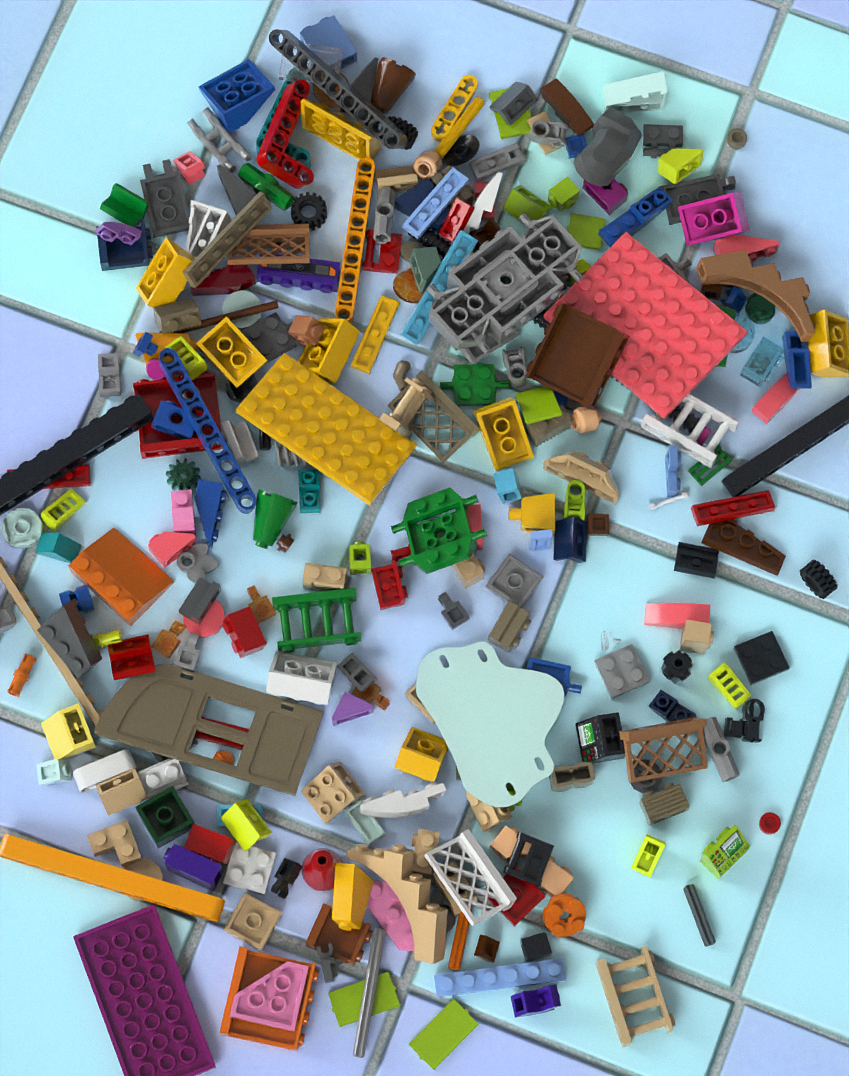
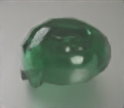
[745,293,775,324]

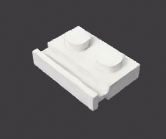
[137,758,189,799]

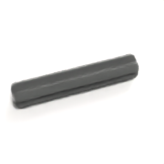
[683,884,716,947]

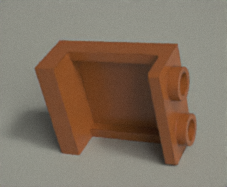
[306,903,373,967]

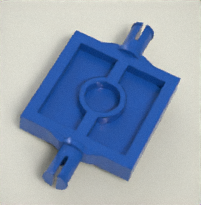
[527,657,582,707]

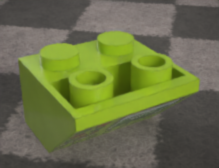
[700,825,750,880]

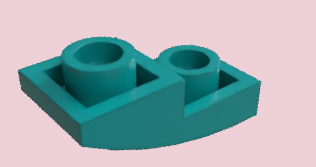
[298,469,321,513]

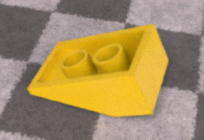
[196,316,268,388]
[473,397,534,471]

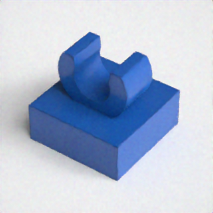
[720,286,747,315]
[132,332,158,357]

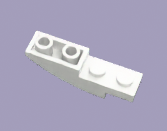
[359,782,446,818]

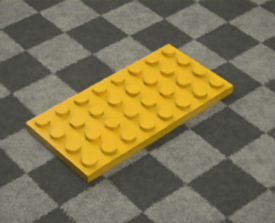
[236,353,417,506]

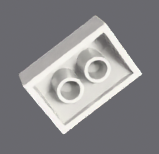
[266,650,338,705]

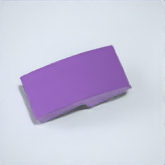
[94,222,142,245]

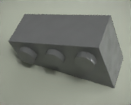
[37,599,102,678]

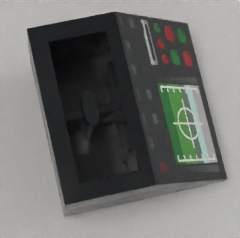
[575,712,625,764]

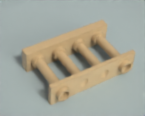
[379,377,434,438]
[595,946,675,1047]

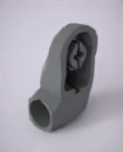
[574,107,642,187]

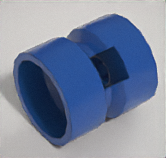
[59,584,95,614]

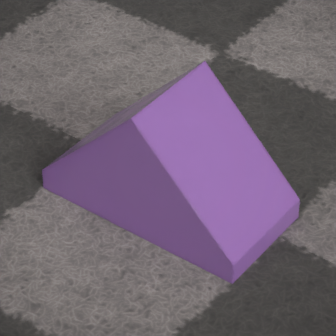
[332,692,373,726]

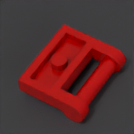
[362,229,402,274]

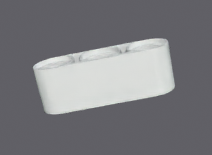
[72,749,138,793]

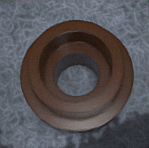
[276,533,294,553]

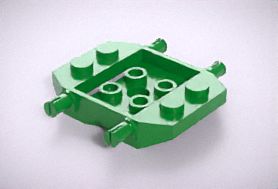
[391,487,488,574]

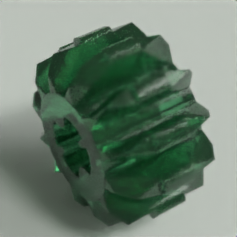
[166,458,201,491]

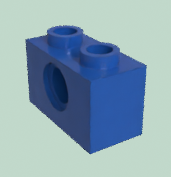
[151,400,200,440]

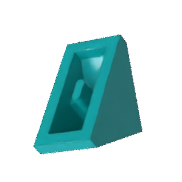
[35,533,82,563]

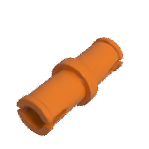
[7,654,37,697]

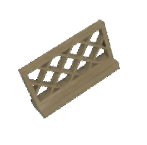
[387,370,479,463]

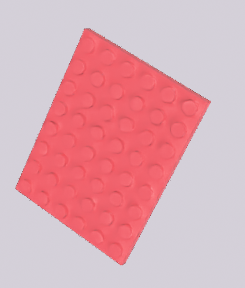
[544,232,747,419]

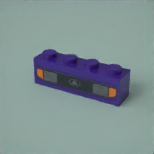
[257,254,340,293]

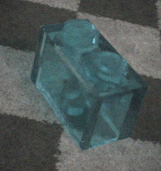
[740,336,784,388]

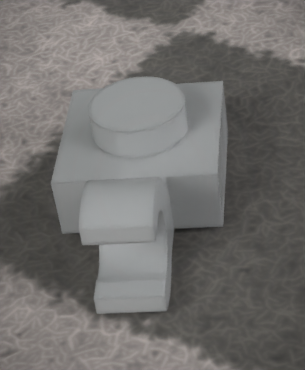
[174,633,200,672]

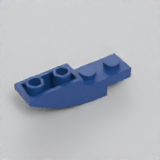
[598,186,673,247]

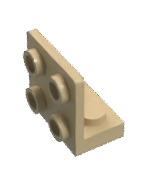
[301,762,365,823]

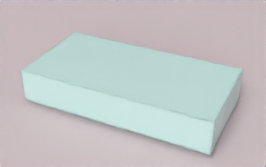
[344,799,386,846]

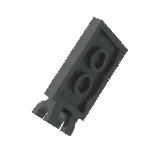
[140,159,190,238]
[661,174,736,225]

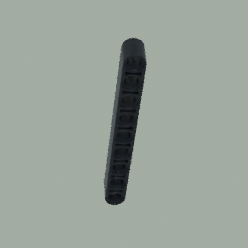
[721,396,849,497]

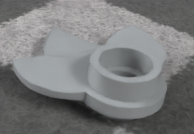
[177,543,219,583]

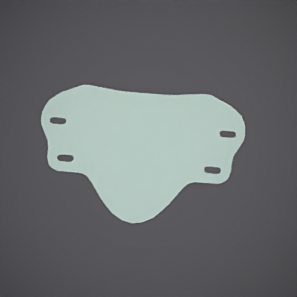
[416,642,564,807]

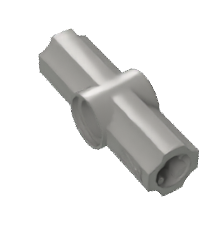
[373,187,395,244]
[703,717,740,782]

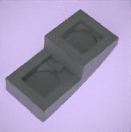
[337,652,377,693]

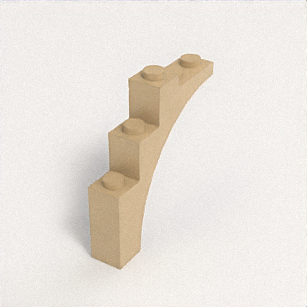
[347,844,448,964]

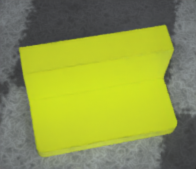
[221,799,272,851]

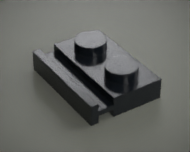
[674,542,719,579]

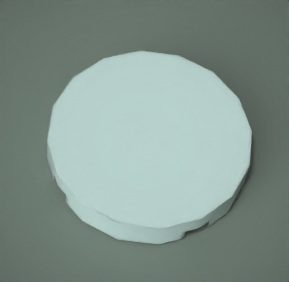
[222,290,262,330]
[1,507,43,549]

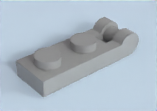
[469,143,528,182]

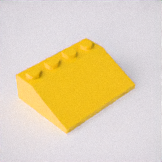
[301,99,382,160]

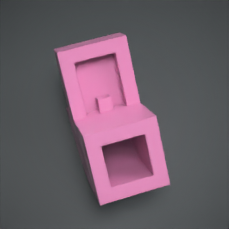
[171,489,196,536]

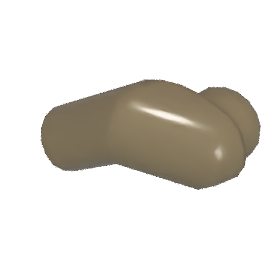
[393,360,411,391]

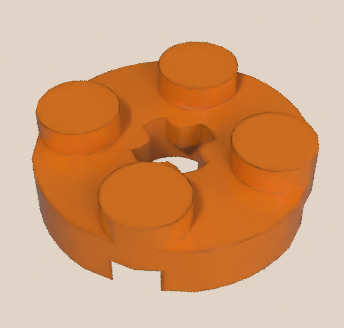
[542,893,586,937]

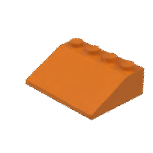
[68,528,174,626]

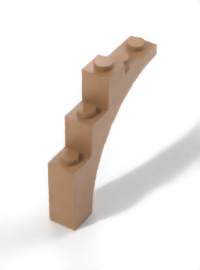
[696,250,815,342]

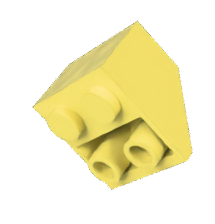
[41,703,96,760]

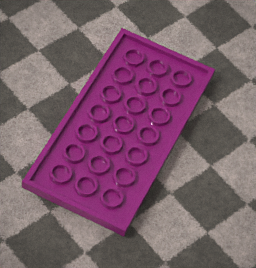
[73,904,216,1076]

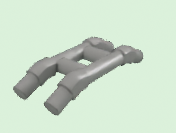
[187,107,252,173]

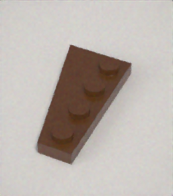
[701,519,786,576]

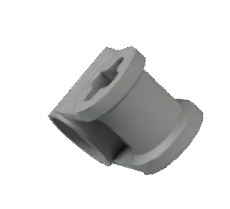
[529,120,569,147]
[502,346,527,388]

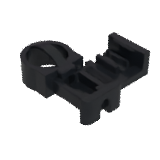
[724,698,765,743]

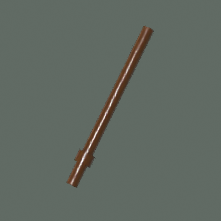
[159,300,279,334]

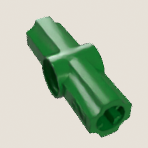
[237,162,295,211]

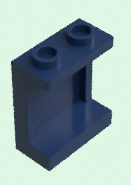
[96,221,153,271]

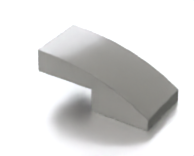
[98,353,121,397]

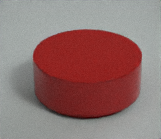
[759,812,781,835]

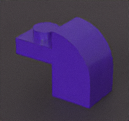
[510,984,561,1018]

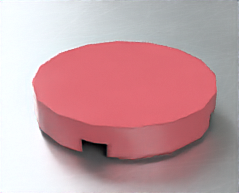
[183,600,225,638]

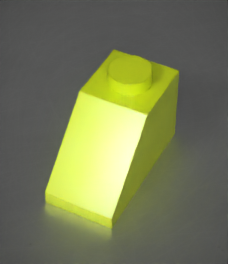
[658,149,704,185]

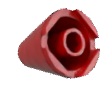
[302,848,343,891]

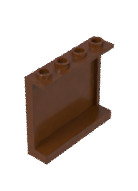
[526,303,630,410]

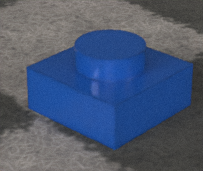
[565,134,587,159]

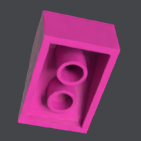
[678,191,750,246]

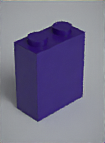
[163,844,223,891]

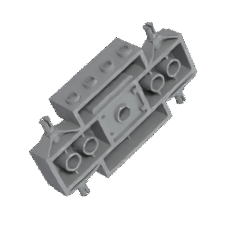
[426,213,584,355]

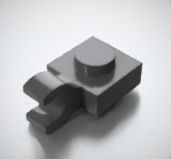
[438,592,470,630]
[317,943,337,984]

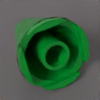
[252,489,298,549]

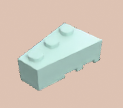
[602,71,667,113]

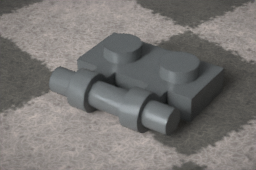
[643,124,683,159]

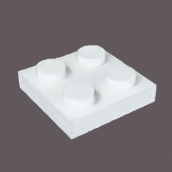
[223,842,276,895]

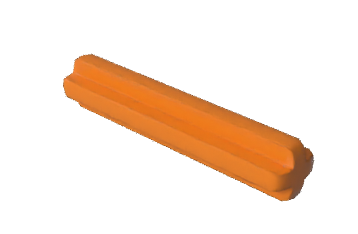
[448,908,472,971]

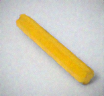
[434,96,484,159]

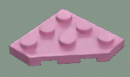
[367,880,414,952]
[229,961,309,1031]

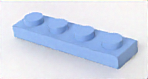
[402,167,468,239]

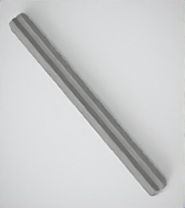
[353,928,385,1058]

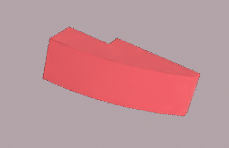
[751,373,800,424]
[644,603,710,629]

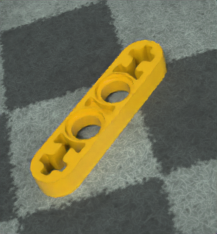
[431,75,478,142]

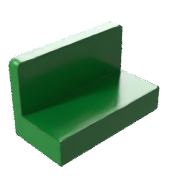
[100,183,149,227]

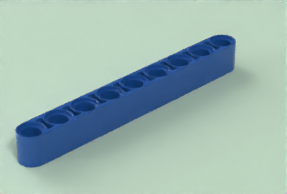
[159,348,257,514]

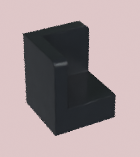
[520,932,552,963]

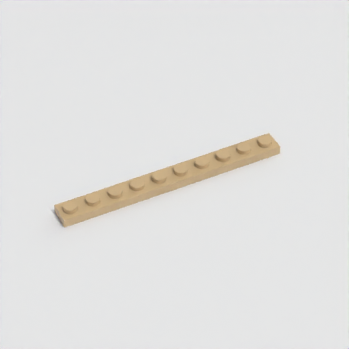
[0,557,102,727]

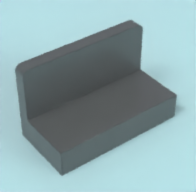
[489,82,538,126]
[179,578,221,625]

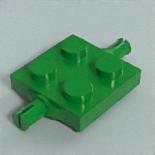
[440,364,509,406]

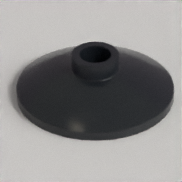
[443,135,480,166]

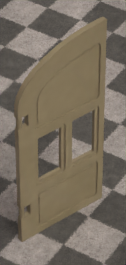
[94,664,324,796]

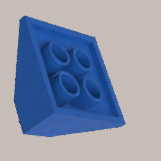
[198,59,276,133]

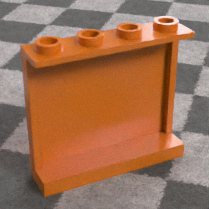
[219,946,319,1051]

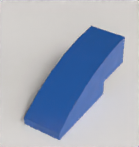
[782,331,812,389]

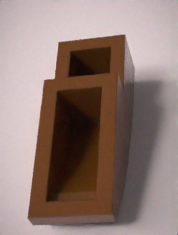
[541,78,594,137]

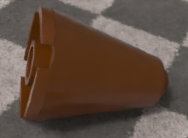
[371,57,416,114]

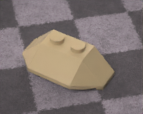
[543,451,620,505]

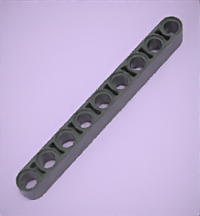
[269,29,407,149]

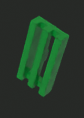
[688,445,733,486]

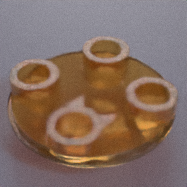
[393,268,426,303]

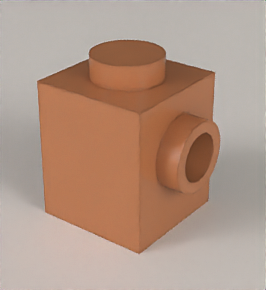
[288,315,325,346]

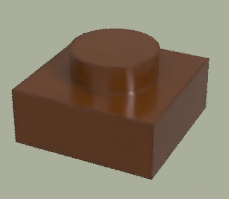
[587,514,609,536]
[474,935,500,963]

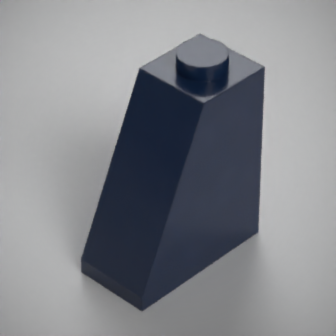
[395,179,451,233]

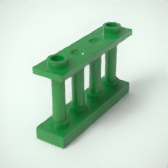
[272,588,361,653]

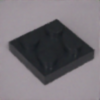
[733,631,790,685]

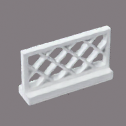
[424,829,517,926]

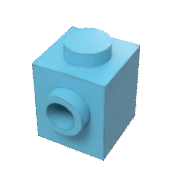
[494,468,522,504]

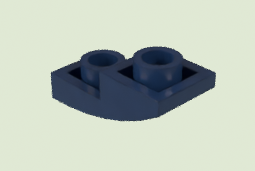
[649,690,697,722]

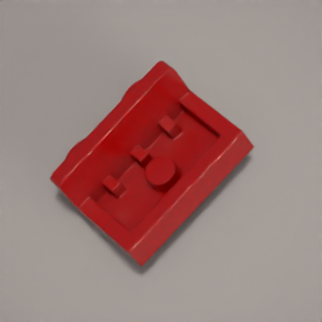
[371,561,408,610]

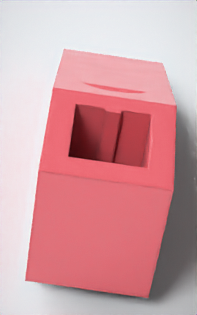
[713,235,780,262]

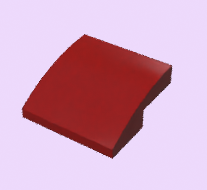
[108,634,156,680]

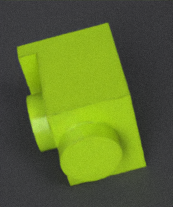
[349,542,371,575]

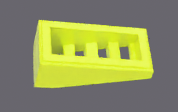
[165,336,207,380]
[41,488,86,532]
[707,662,751,710]

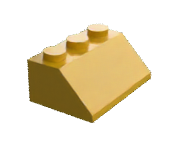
[136,238,194,308]
[807,309,849,378]
[298,318,360,384]

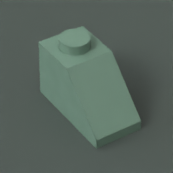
[409,247,442,292]

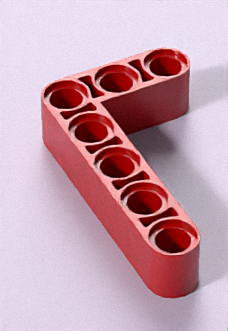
[256,79,314,189]

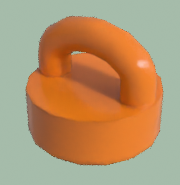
[213,751,234,765]

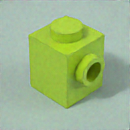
[548,176,580,212]

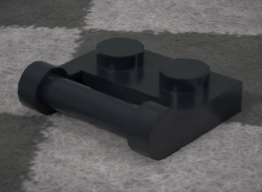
[503,831,554,886]

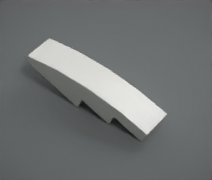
[464,171,503,234]

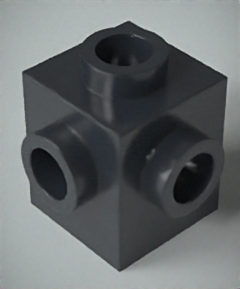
[661,650,693,684]

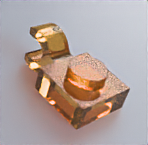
[247,585,276,624]
[151,620,186,659]
[352,683,390,711]

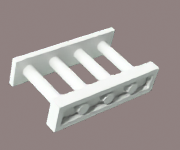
[641,394,738,468]

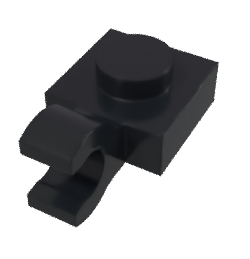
[270,858,303,899]

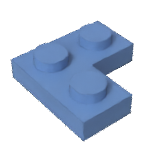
[665,445,682,497]

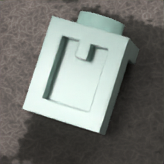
[36,759,72,786]

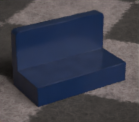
[553,517,587,563]

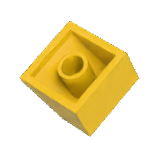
[394,727,449,783]

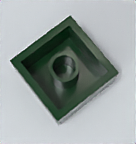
[135,786,195,849]

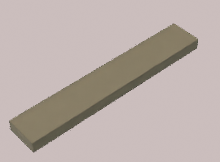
[183,192,272,288]

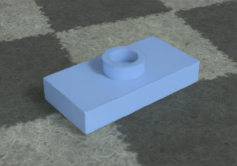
[529,530,553,551]

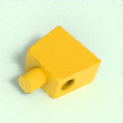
[508,493,555,537]

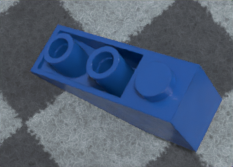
[195,479,227,548]

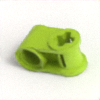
[563,480,585,521]

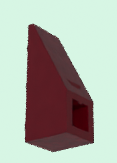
[190,264,256,296]

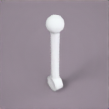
[648,491,689,510]

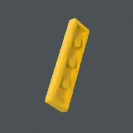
[351,295,400,374]

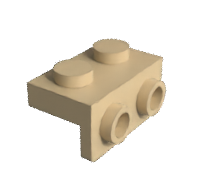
[465,792,512,832]

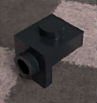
[225,374,258,403]

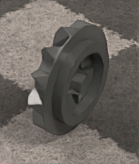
[629,759,662,793]

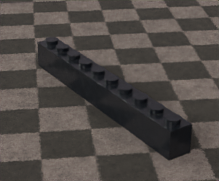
[0,393,154,515]

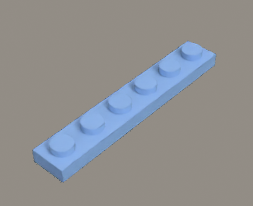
[434,958,566,998]

